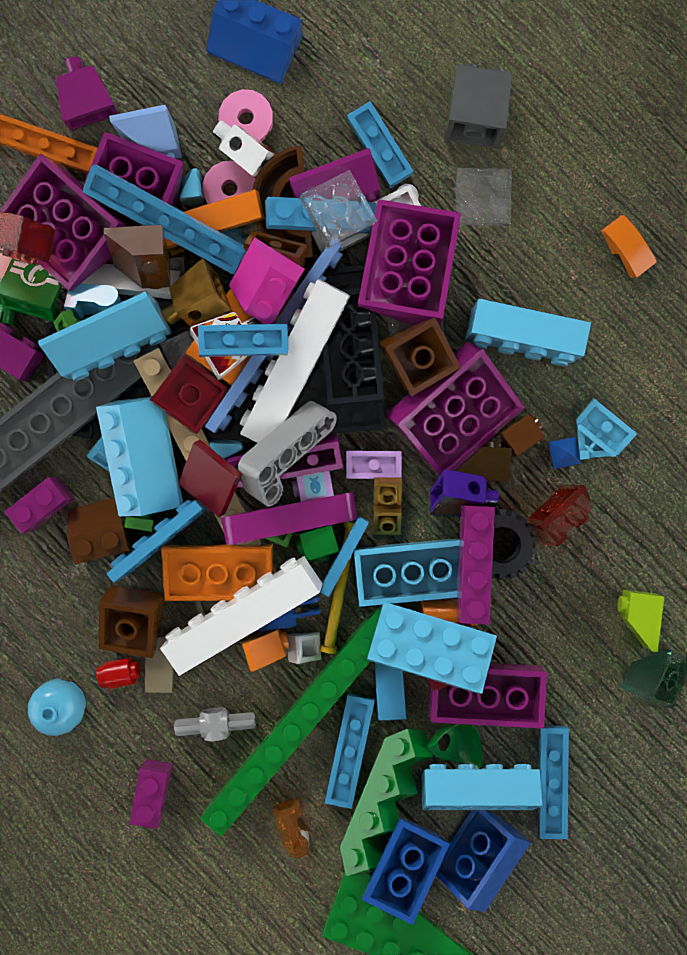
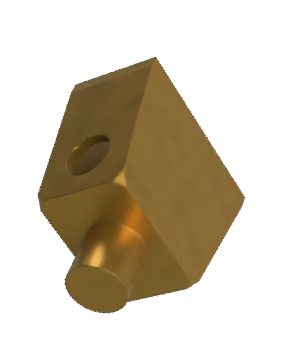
[162,258,231,327]

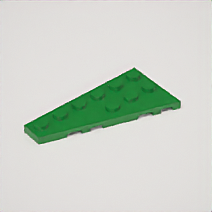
[322,871,474,955]

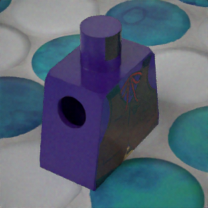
[430,469,499,516]

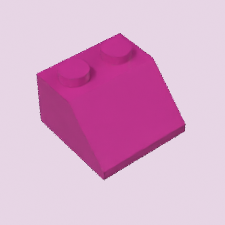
[229,238,305,324]

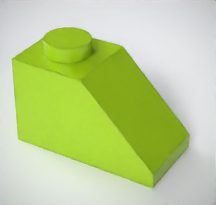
[617,590,664,652]

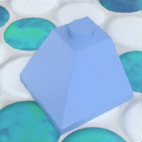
[109,105,182,159]

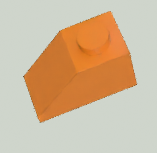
[242,629,290,672]

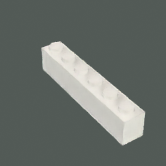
[240,280,350,443]
[160,556,322,676]

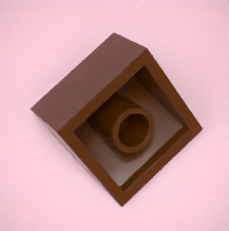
[104,225,171,289]
[379,318,461,396]
[67,497,135,565]
[99,585,164,658]

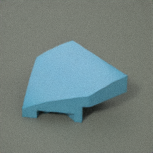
[576,398,637,460]

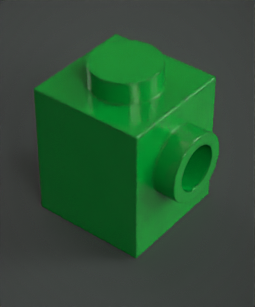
[296,525,339,564]

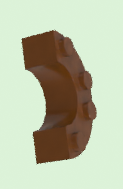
[252,145,314,265]

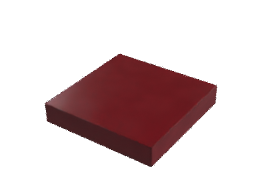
[149,354,229,435]
[178,440,242,518]

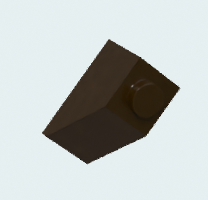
[455,442,512,482]

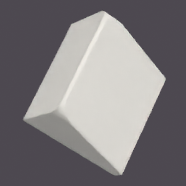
[287,632,322,664]

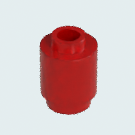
[96,657,140,690]

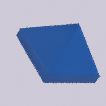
[548,437,581,469]

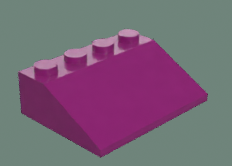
[0,154,130,291]
[358,199,461,328]
[386,342,525,476]

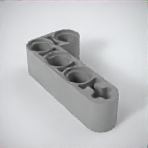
[238,401,337,506]

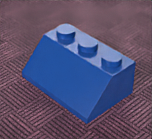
[206,0,303,84]
[436,810,531,912]
[362,818,450,925]

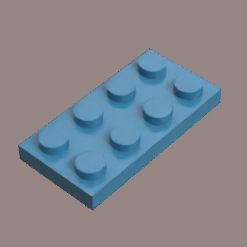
[107,499,208,582]

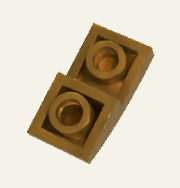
[373,477,402,535]

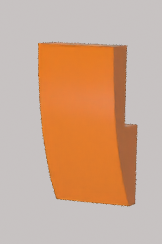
[601,215,657,278]

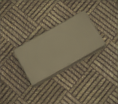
[145,636,174,693]

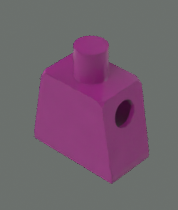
[56,56,119,131]

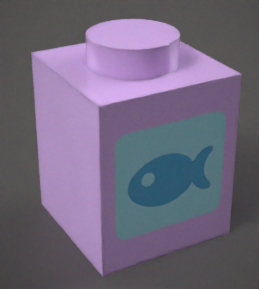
[292,471,334,502]

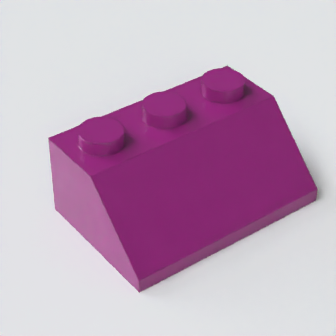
[84,132,184,207]
[289,148,380,203]

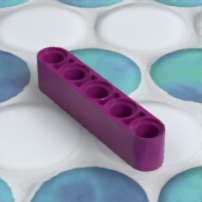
[221,492,358,545]

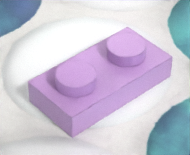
[346,451,402,479]

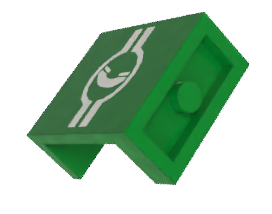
[0,245,63,322]

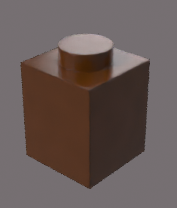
[498,414,545,457]

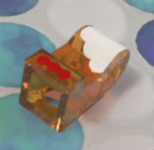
[272,796,310,858]

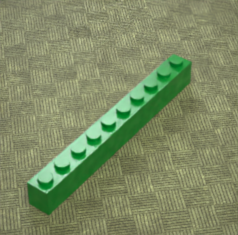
[200,604,383,837]

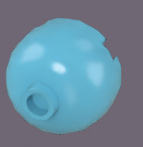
[27,679,86,736]

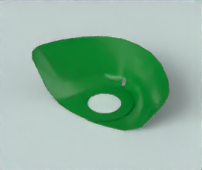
[426,723,482,769]

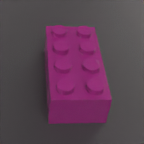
[428,663,547,729]

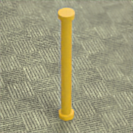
[320,522,355,654]

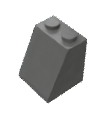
[444,63,512,149]

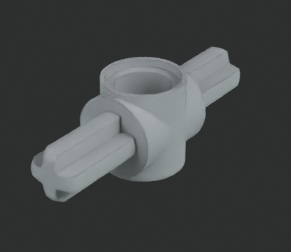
[174,707,256,741]

